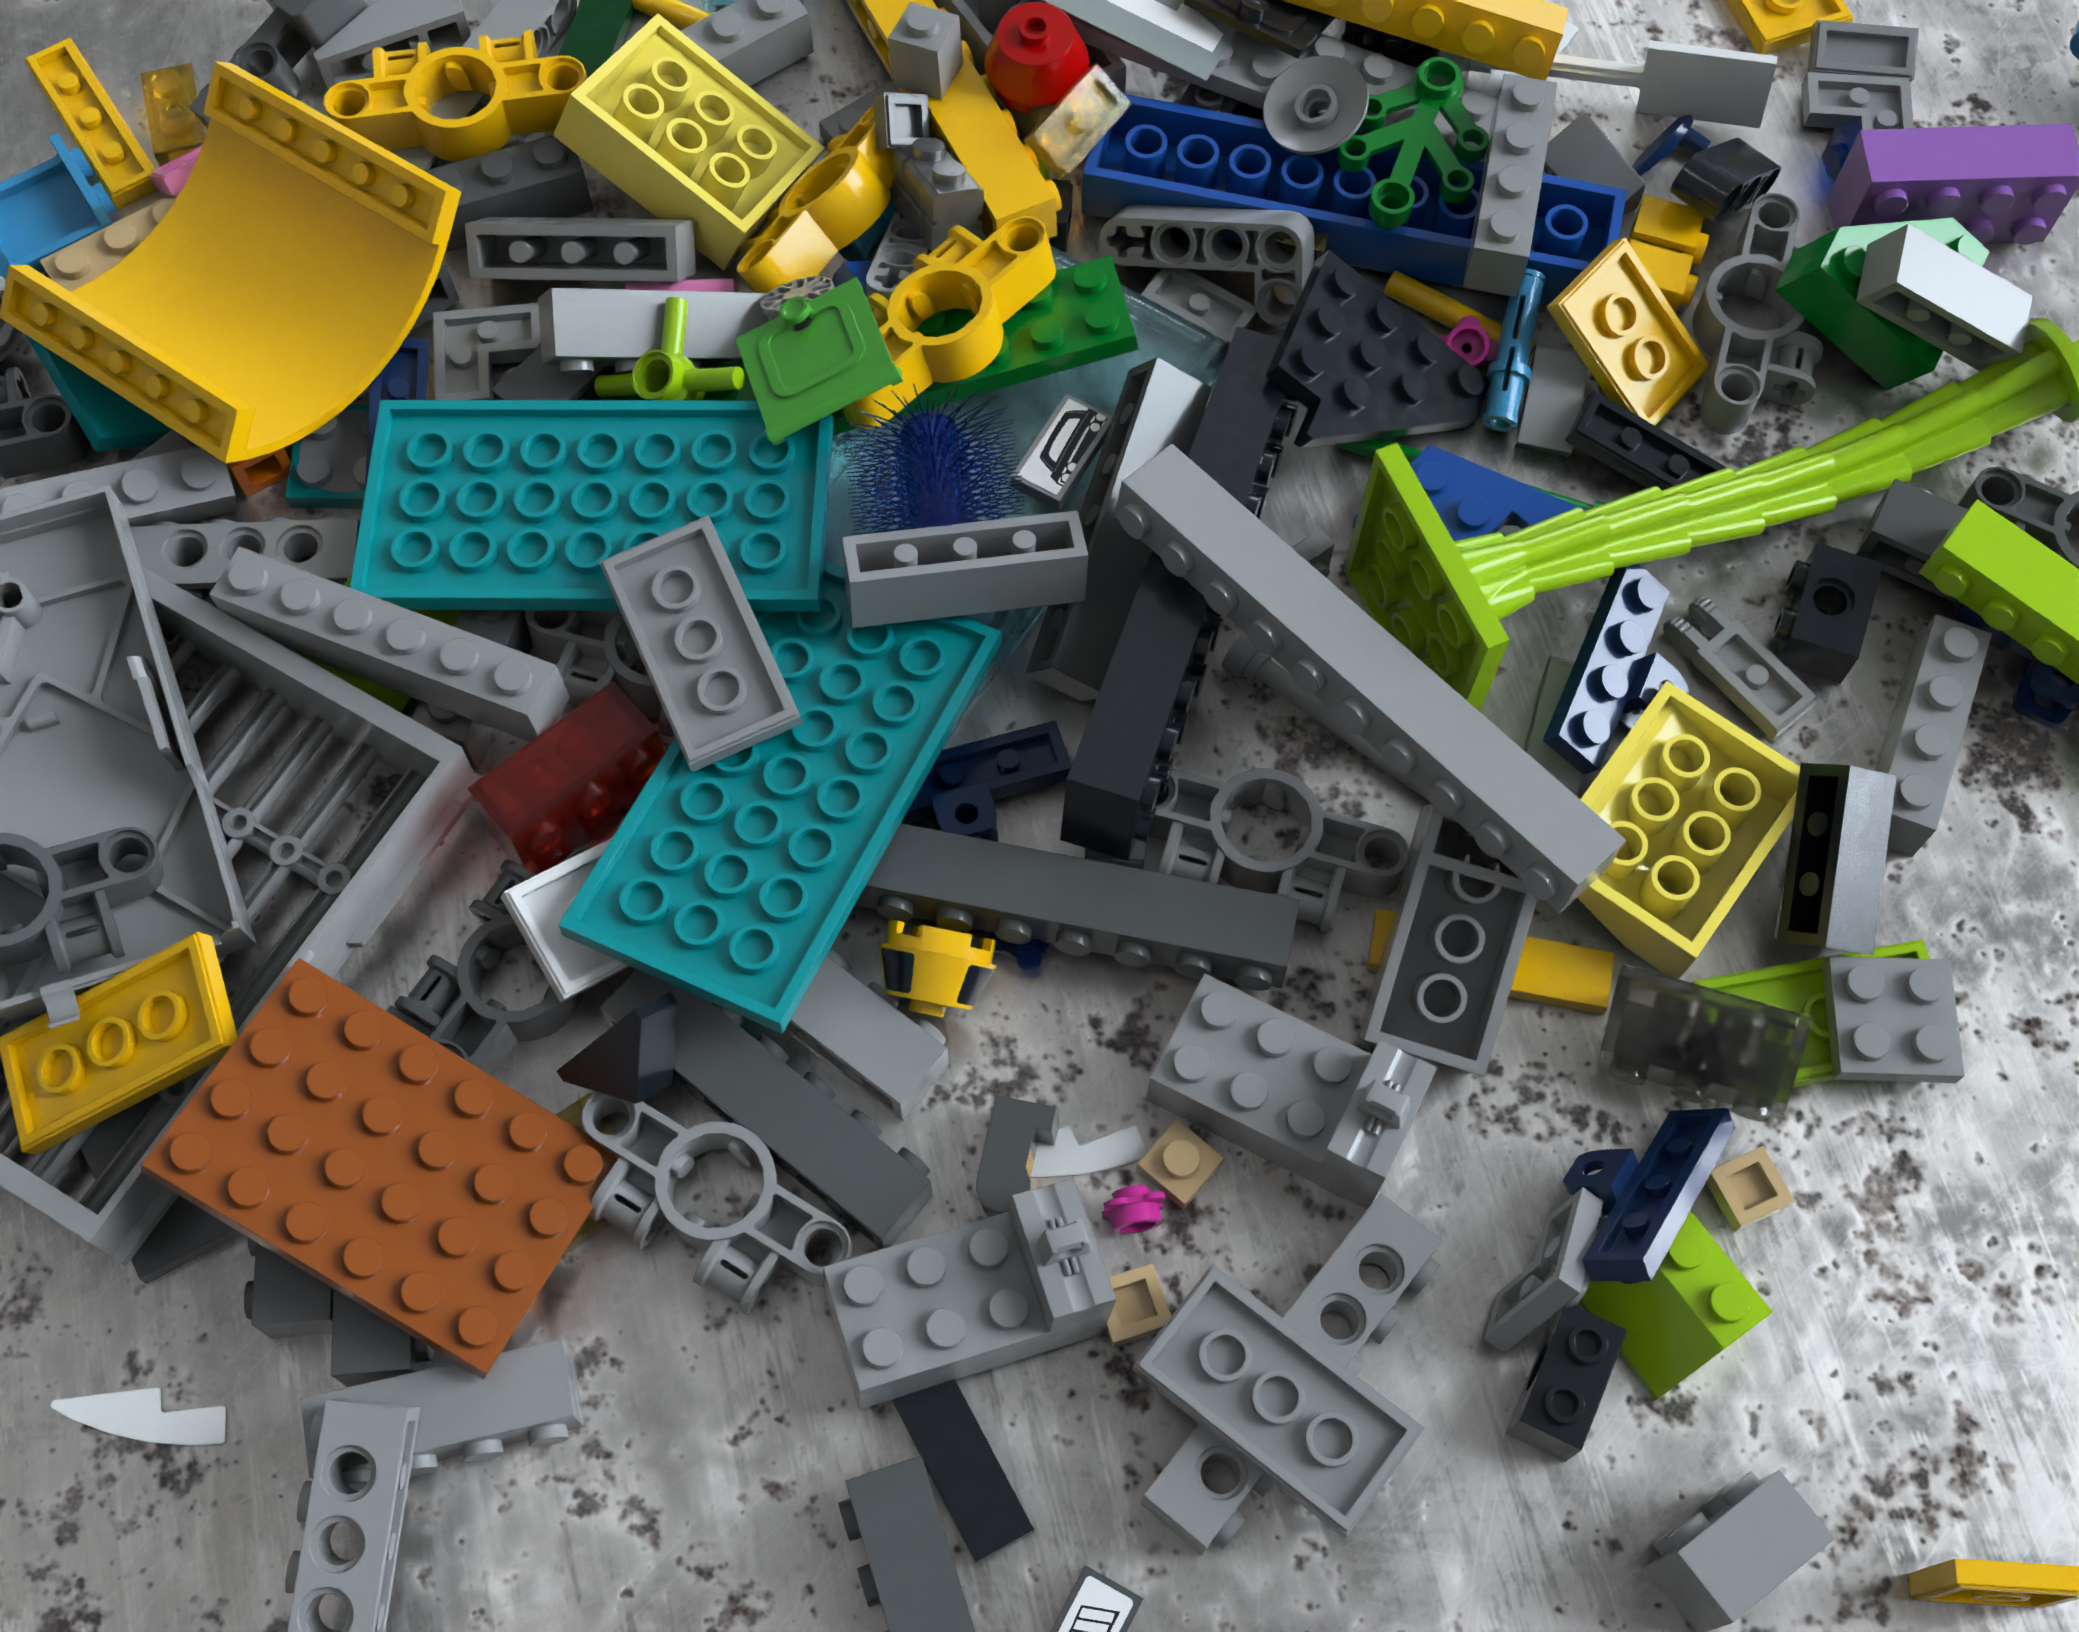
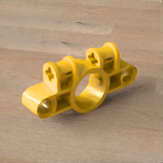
[323,29,587,162]
[737,105,897,293]
[842,216,1056,430]

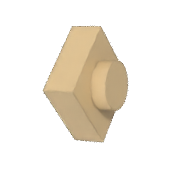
[1136,1119,1225,1210]
[1706,1146,1795,1232]
[1106,1263,1171,1348]

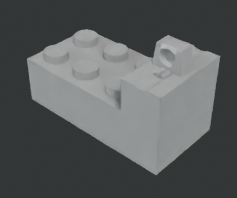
[1358,803,1537,1076]
[1146,973,1438,1209]
[823,1177,1116,1410]

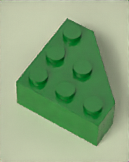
[1775,217,1989,391]

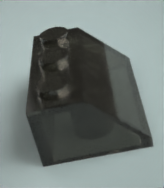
[1599,963,1813,1122]

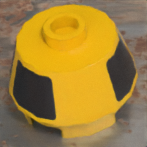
[878,920,997,1017]

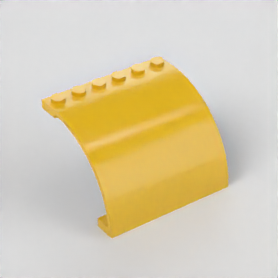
[0,61,461,463]

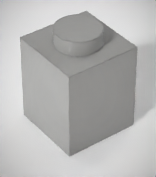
[888,2,963,100]

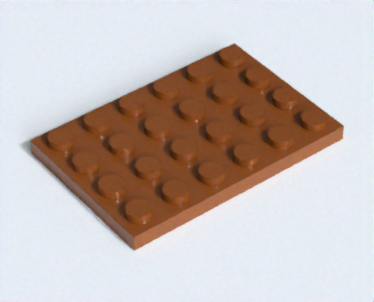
[141,958,618,1380]

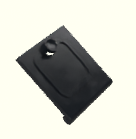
[1183,0,1340,59]

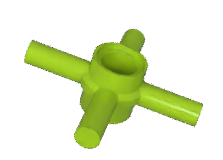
[594,297,745,400]

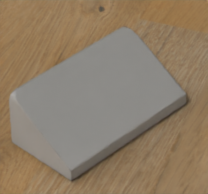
[1544,114,1645,215]

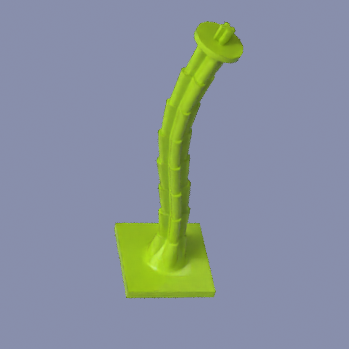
[1343,317,2079,712]

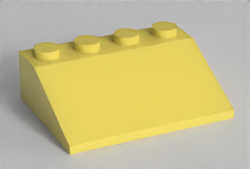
[553,14,825,270]
[1577,681,1800,982]

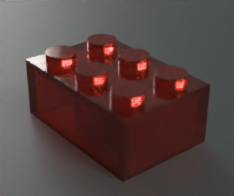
[467,681,665,875]

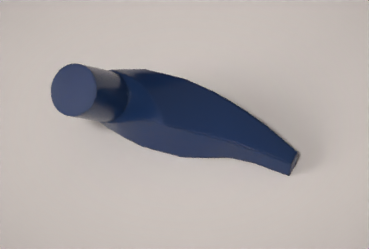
[1632,115,1712,176]

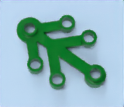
[1337,57,1489,229]

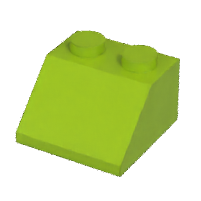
[1578,1210,1773,1401]

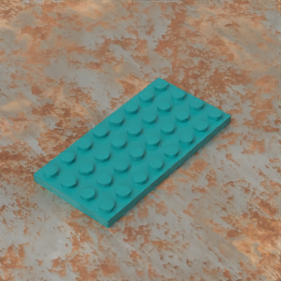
[350,400,834,612]
[558,560,1002,1034]

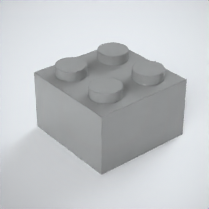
[1645,1470,1836,1632]

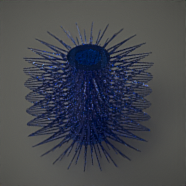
[843,382,1025,535]

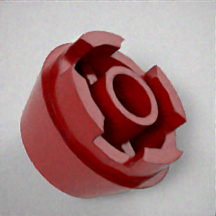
[984,2,1089,113]

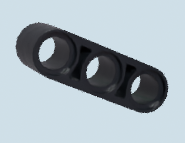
[1670,137,1781,223]

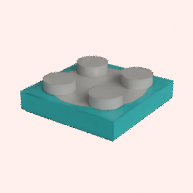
[285,404,369,509]

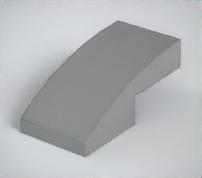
[1515,344,1588,457]

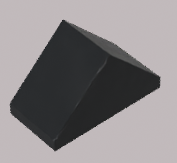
[556,991,677,1104]

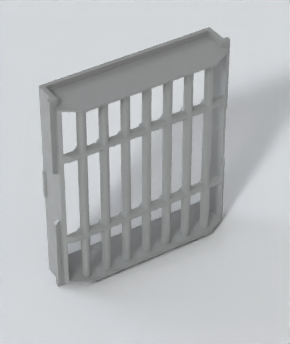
[0,566,486,1266]

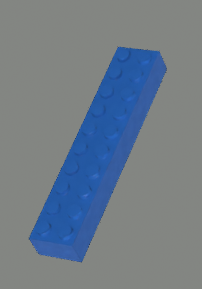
[1081,90,1627,304]

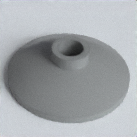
[1263,55,1369,155]

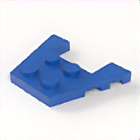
[1352,444,1586,541]

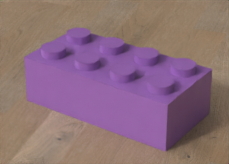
[1827,124,2079,245]

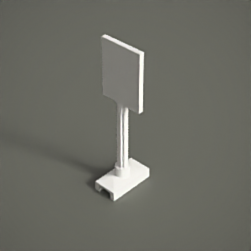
[1444,40,1778,128]

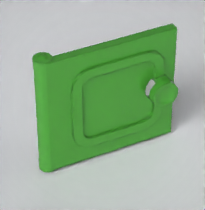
[735,277,903,447]

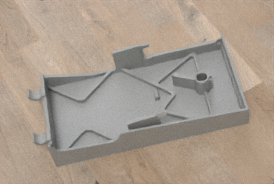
[0,485,257,1029]

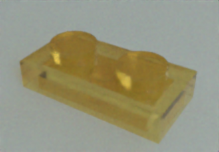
[140,63,207,167]
[1024,63,1132,180]

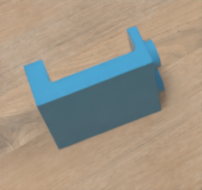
[0,133,117,280]

